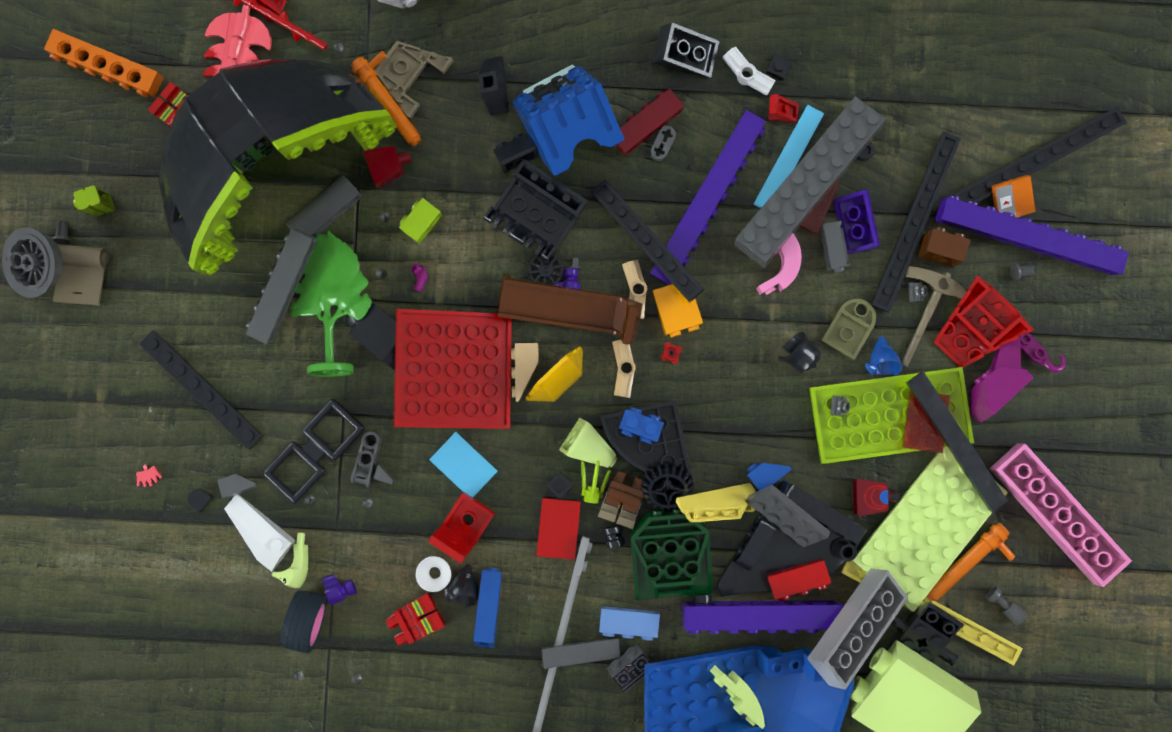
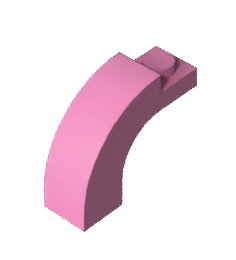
[756,233,802,295]

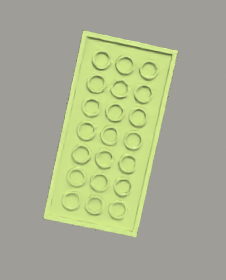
[852,447,1008,612]

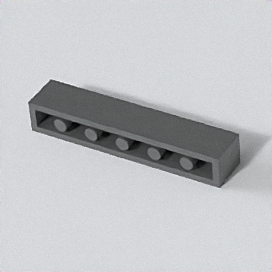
[246,229,318,344]

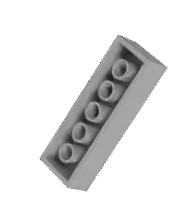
[807,568,908,690]

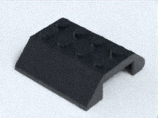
[483,159,588,262]

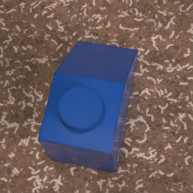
[745,462,792,491]

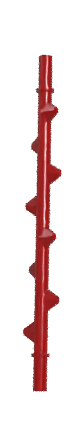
[233,0,328,51]

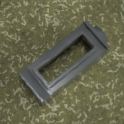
[819,221,850,274]

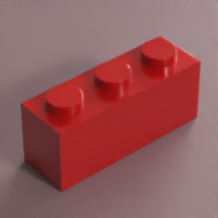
[767,558,831,601]

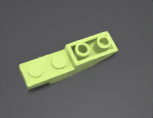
[710,665,765,729]

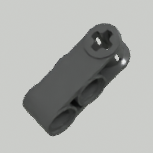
[350,431,382,488]

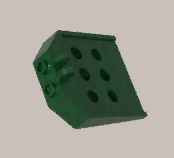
[630,506,713,601]

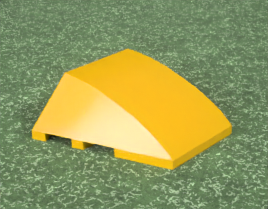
[525,346,583,402]

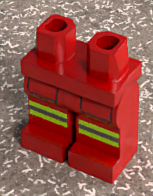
[148,81,188,127]
[386,592,446,646]

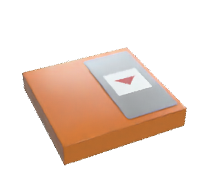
[991,175,1035,218]

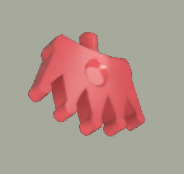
[136,465,163,487]

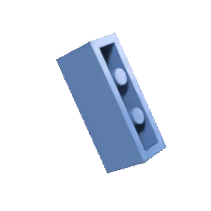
[599,606,660,640]

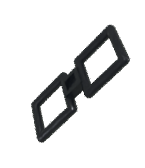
[263,399,365,503]

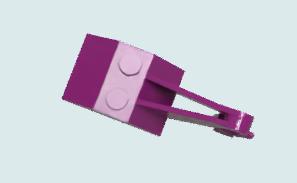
[971,333,1066,424]

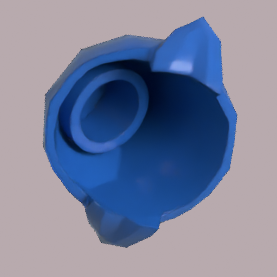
[865,336,903,376]

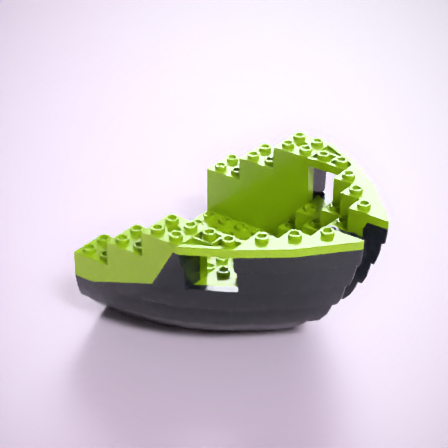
[158,59,397,275]

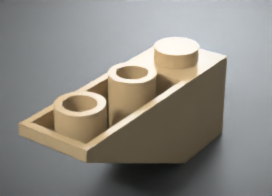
[511,343,539,402]

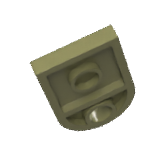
[820,299,876,360]

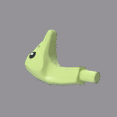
[272,533,308,588]

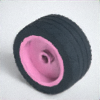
[280,590,327,653]

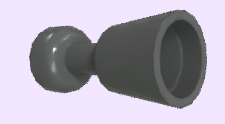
[985,586,1028,626]

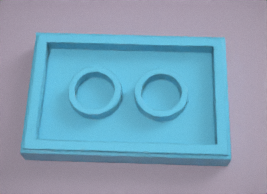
[429,432,498,497]

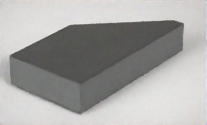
[217,474,258,499]

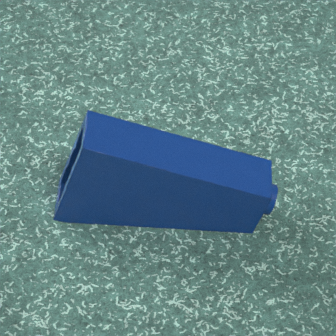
[473,568,502,648]

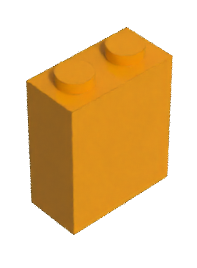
[652,284,703,338]

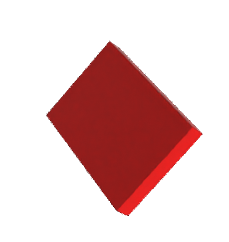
[536,498,581,560]

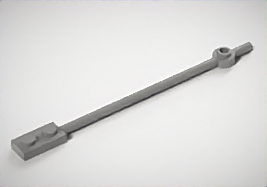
[532,535,592,732]

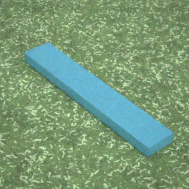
[754,105,824,208]

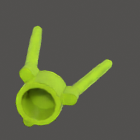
[581,461,611,504]

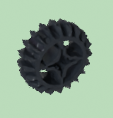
[641,460,694,511]

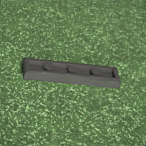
[541,637,620,669]

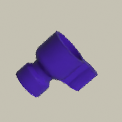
[553,268,581,289]
[322,574,357,605]

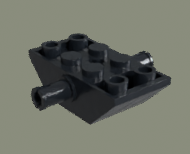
[886,601,963,666]

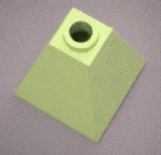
[559,418,617,468]

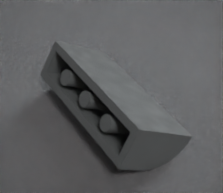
[285,174,363,237]

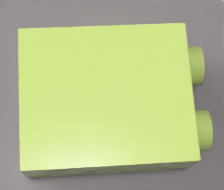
[850,640,981,732]

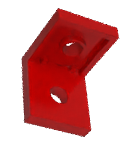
[428,492,496,563]

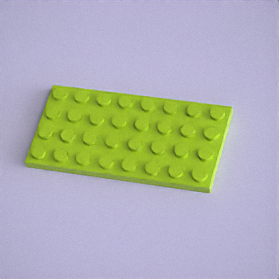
[809,367,974,464]

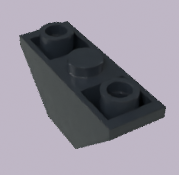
[479,56,509,116]

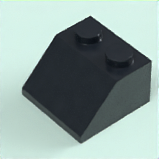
[493,133,538,174]

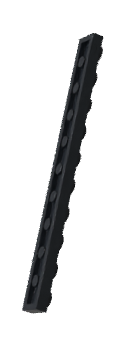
[952,106,1127,203]
[871,131,961,313]

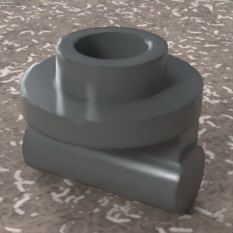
[908,282,928,302]
[830,395,850,416]

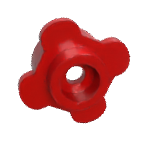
[661,342,682,364]

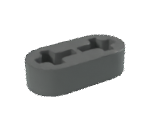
[650,126,676,162]

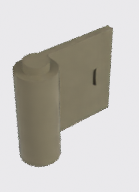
[53,244,110,306]

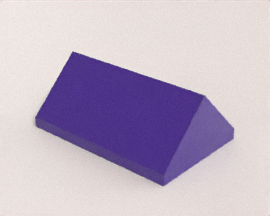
[834,189,880,255]

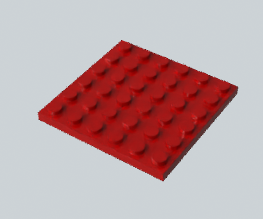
[394,309,512,429]

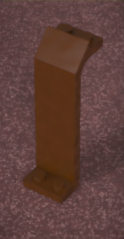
[497,273,643,345]

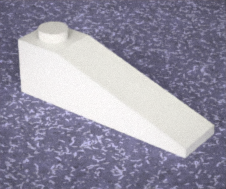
[224,494,297,572]

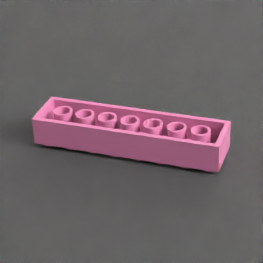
[989,443,1132,587]

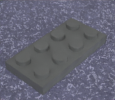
[746,485,830,547]

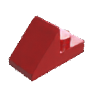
[768,94,799,123]

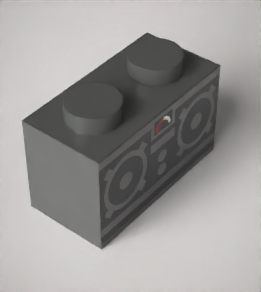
[607,644,652,693]

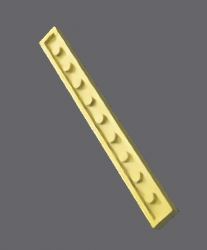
[840,561,1023,665]

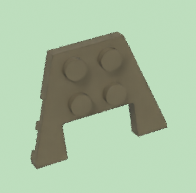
[375,41,454,120]

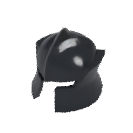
[778,332,821,373]

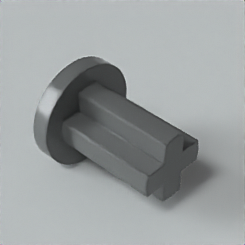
[52,221,70,244]
[1010,263,1035,281]

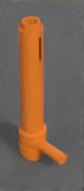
[351,51,421,147]
[926,522,1015,602]

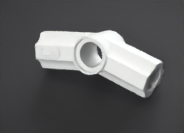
[722,47,776,96]

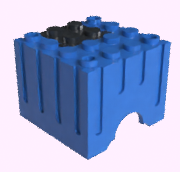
[513,67,625,176]

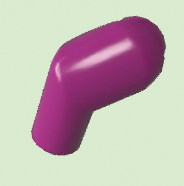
[411,264,428,293]

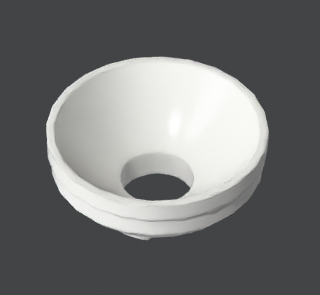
[416,556,451,592]

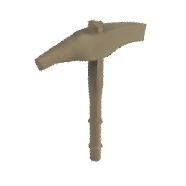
[901,266,967,367]

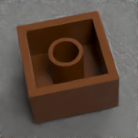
[916,227,971,267]

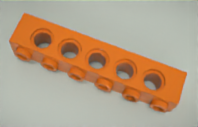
[44,29,164,98]

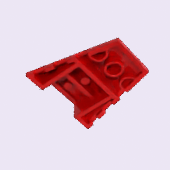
[934,275,1034,368]

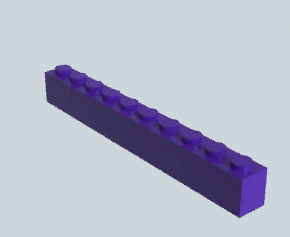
[649,110,766,286]
[935,195,1129,276]

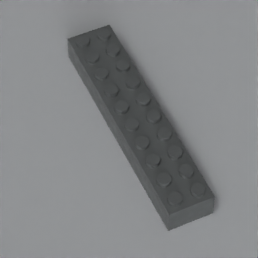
[734,96,886,268]

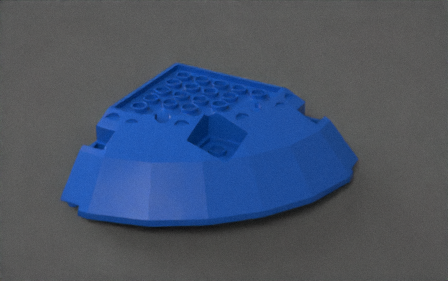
[644,646,854,732]

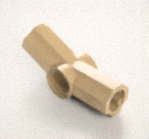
[622,260,647,319]
[612,340,635,398]

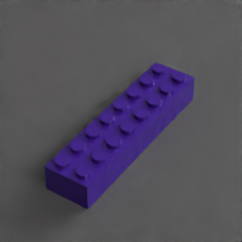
[682,600,844,634]

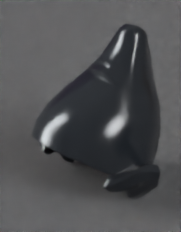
[444,564,478,607]

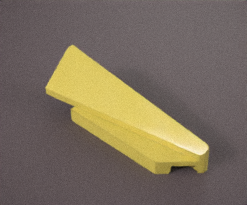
[676,483,756,522]

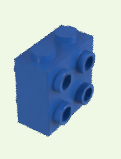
[618,407,664,444]

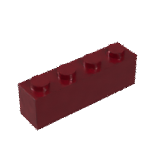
[615,89,684,157]

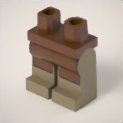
[598,471,643,529]

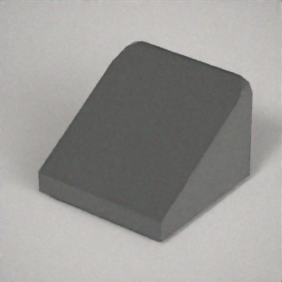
[374,464,396,484]

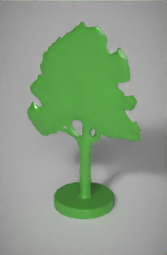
[290,231,371,377]

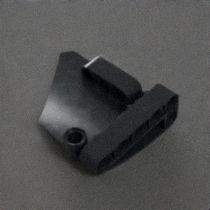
[717,480,867,597]

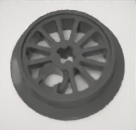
[2,227,63,298]

